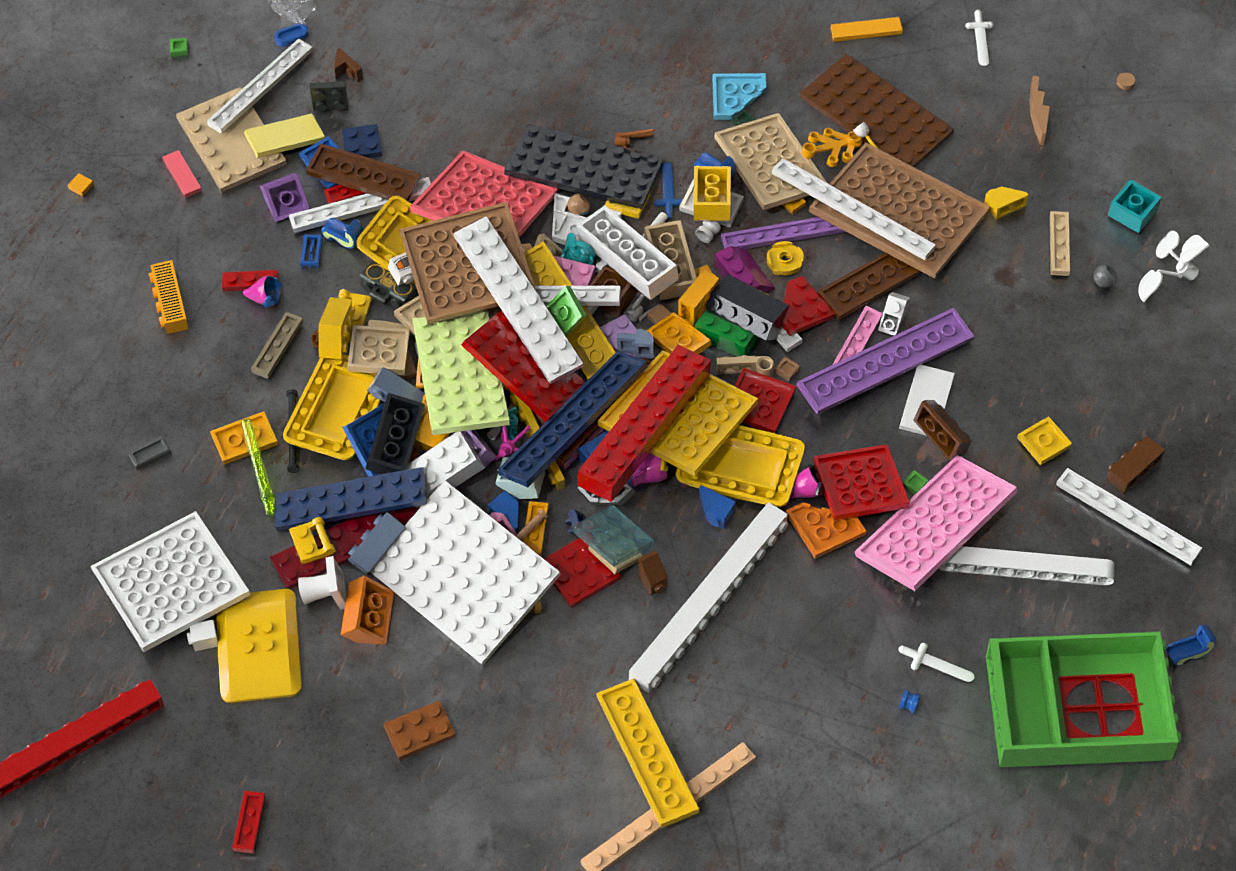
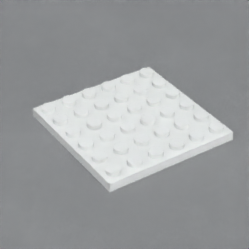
[91,511,250,652]

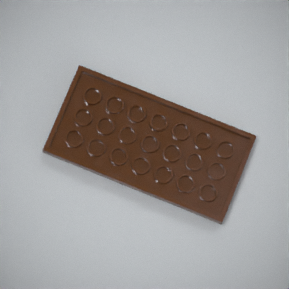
[800,53,954,170]

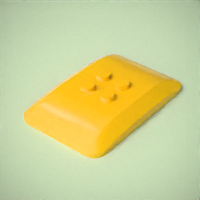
[357,196,433,285]
[283,354,382,460]
[676,425,805,507]
[216,589,302,703]

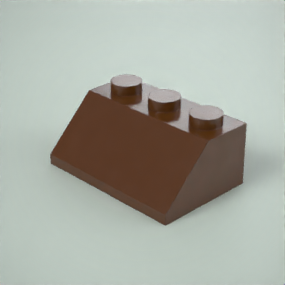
[913,400,972,461]

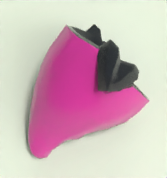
[790,464,824,499]

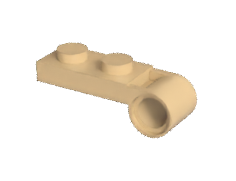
[716,355,773,377]

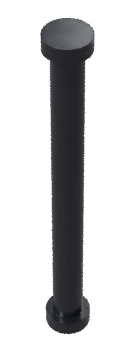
[286,389,299,473]

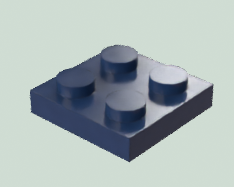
[342,124,382,158]

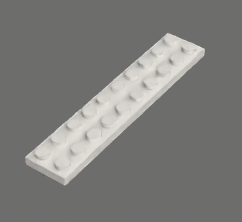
[454,217,583,384]

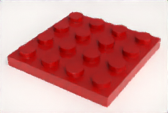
[813,444,910,520]

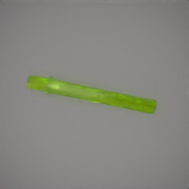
[241,419,276,516]

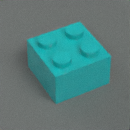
[1108,179,1162,233]

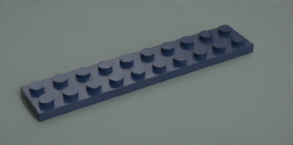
[497,351,648,488]

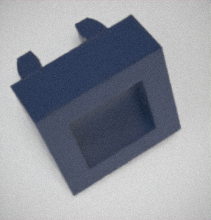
[564,509,589,535]

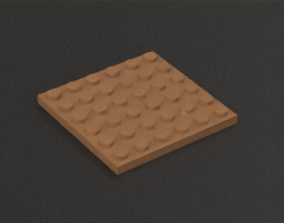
[399,202,537,324]

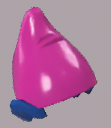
[243,276,283,307]

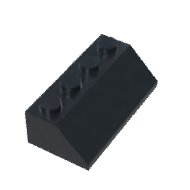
[705,274,790,340]
[365,393,425,474]

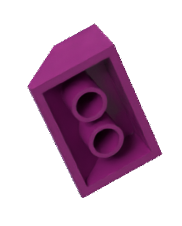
[714,246,775,293]

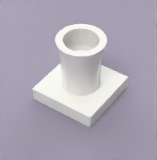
[298,556,347,610]

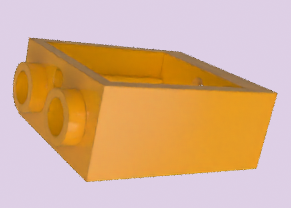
[678,270,719,328]

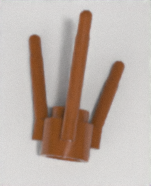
[615,129,655,153]

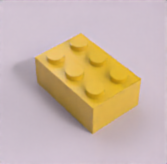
[694,166,731,221]
[319,297,355,359]

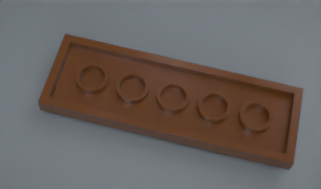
[306,144,421,201]
[817,253,923,320]

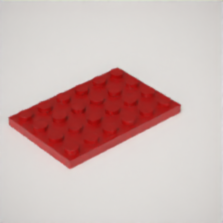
[461,310,585,422]

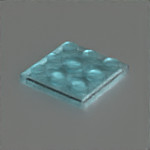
[572,505,654,567]

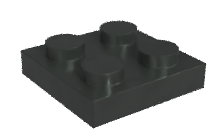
[310,81,349,111]

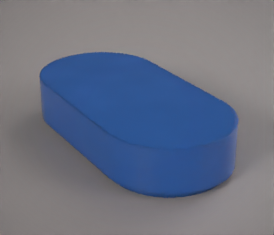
[274,24,309,47]

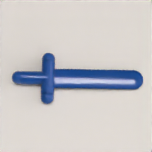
[654,162,683,219]

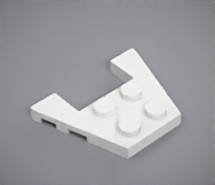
[552,193,622,245]

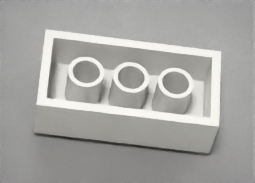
[406,431,485,508]

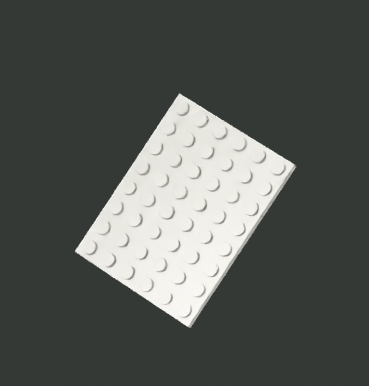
[369,480,561,665]

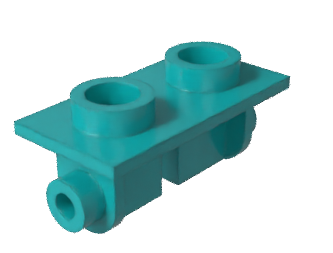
[500,407,519,440]

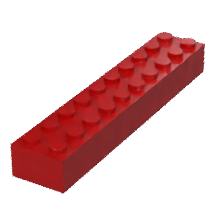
[578,345,711,502]

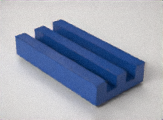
[300,234,323,268]

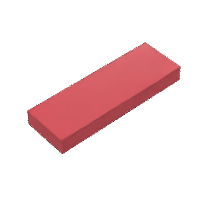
[163,150,202,198]

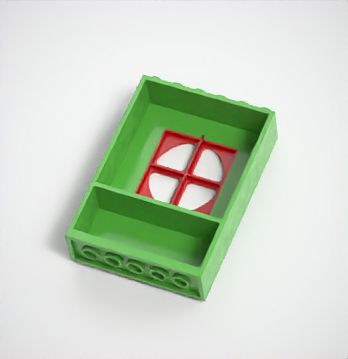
[986,632,1181,767]

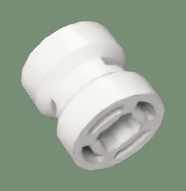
[695,220,721,243]

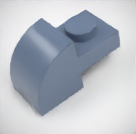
[617,329,655,359]

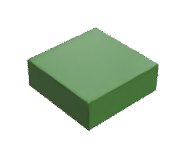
[170,38,188,57]
[902,470,930,495]

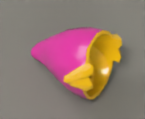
[631,453,668,487]

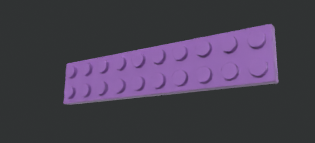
[797,308,974,414]

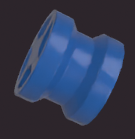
[899,689,921,714]

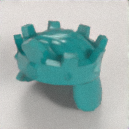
[560,233,597,265]

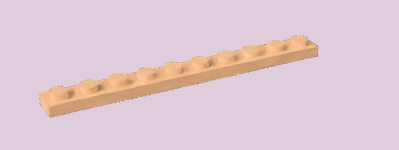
[581,742,756,871]

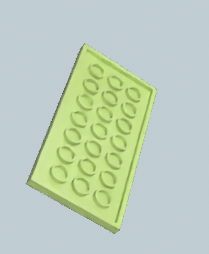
[412,309,510,435]

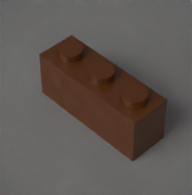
[1107,436,1165,494]

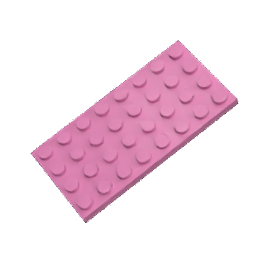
[855,455,1018,591]

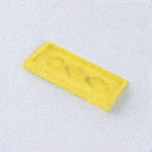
[245,114,325,158]

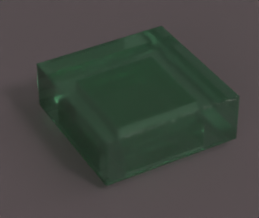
[731,109,756,126]

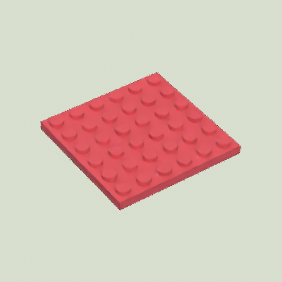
[410,150,558,237]

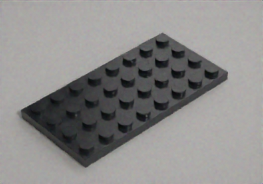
[504,124,664,209]

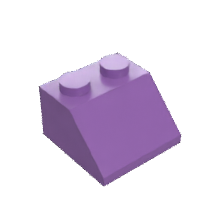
[260,173,310,222]

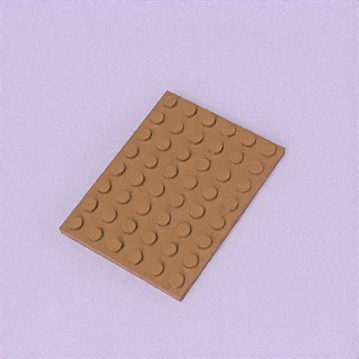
[809,143,990,278]

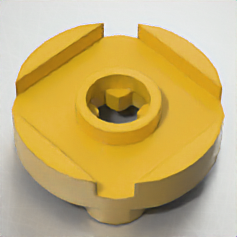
[767,241,804,276]

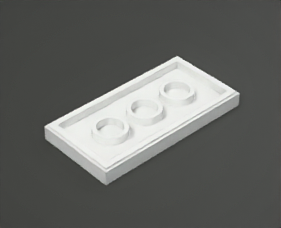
[899,365,955,436]

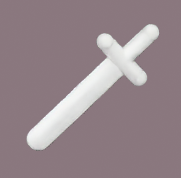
[966,10,993,66]
[899,643,974,682]

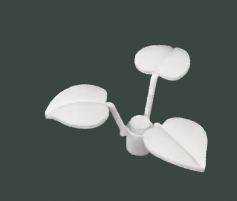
[1139,231,1210,303]

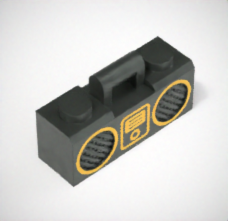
[360,261,418,309]

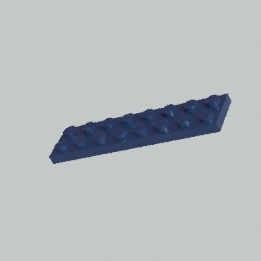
[275,467,427,531]

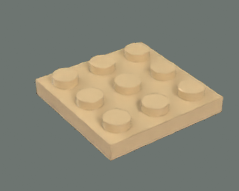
[348,325,409,375]

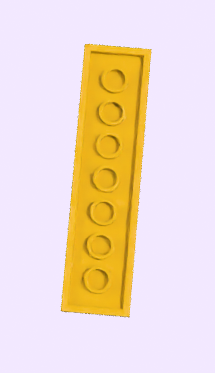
[524,241,616,379]
[596,678,699,828]

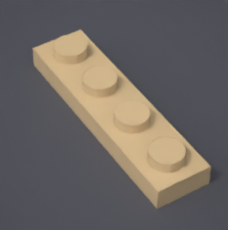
[1050,211,1070,276]

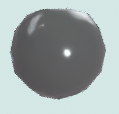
[1094,265,1117,288]

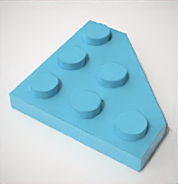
[712,73,766,120]

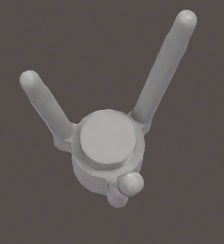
[624,290,659,322]

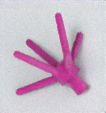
[493,426,531,462]

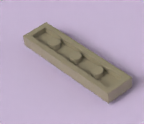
[251,312,303,379]

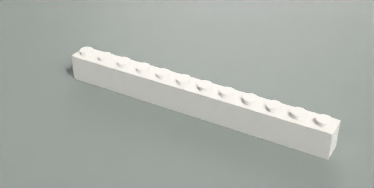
[629,503,788,693]

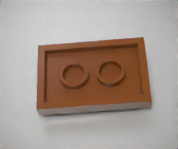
[383,700,456,761]

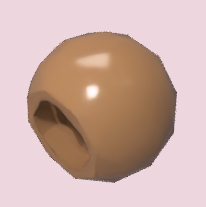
[567,194,590,216]

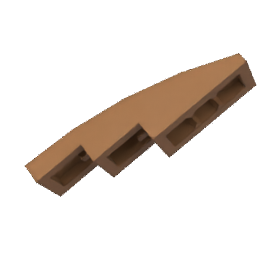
[1030,76,1050,145]

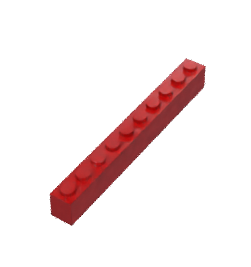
[0,679,164,799]

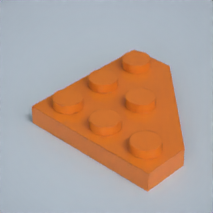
[786,502,866,559]

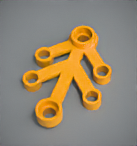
[801,128,862,167]

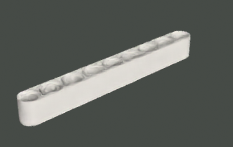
[939,546,1114,585]

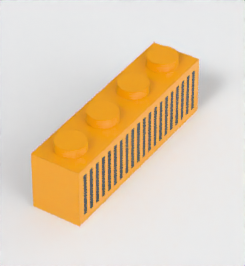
[149,260,189,334]

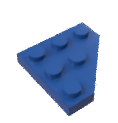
[342,403,384,477]

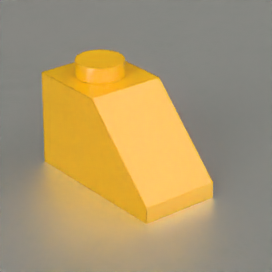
[984,186,1029,219]

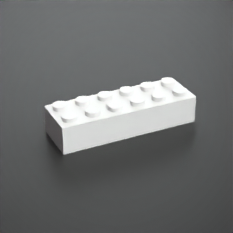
[577,206,679,300]

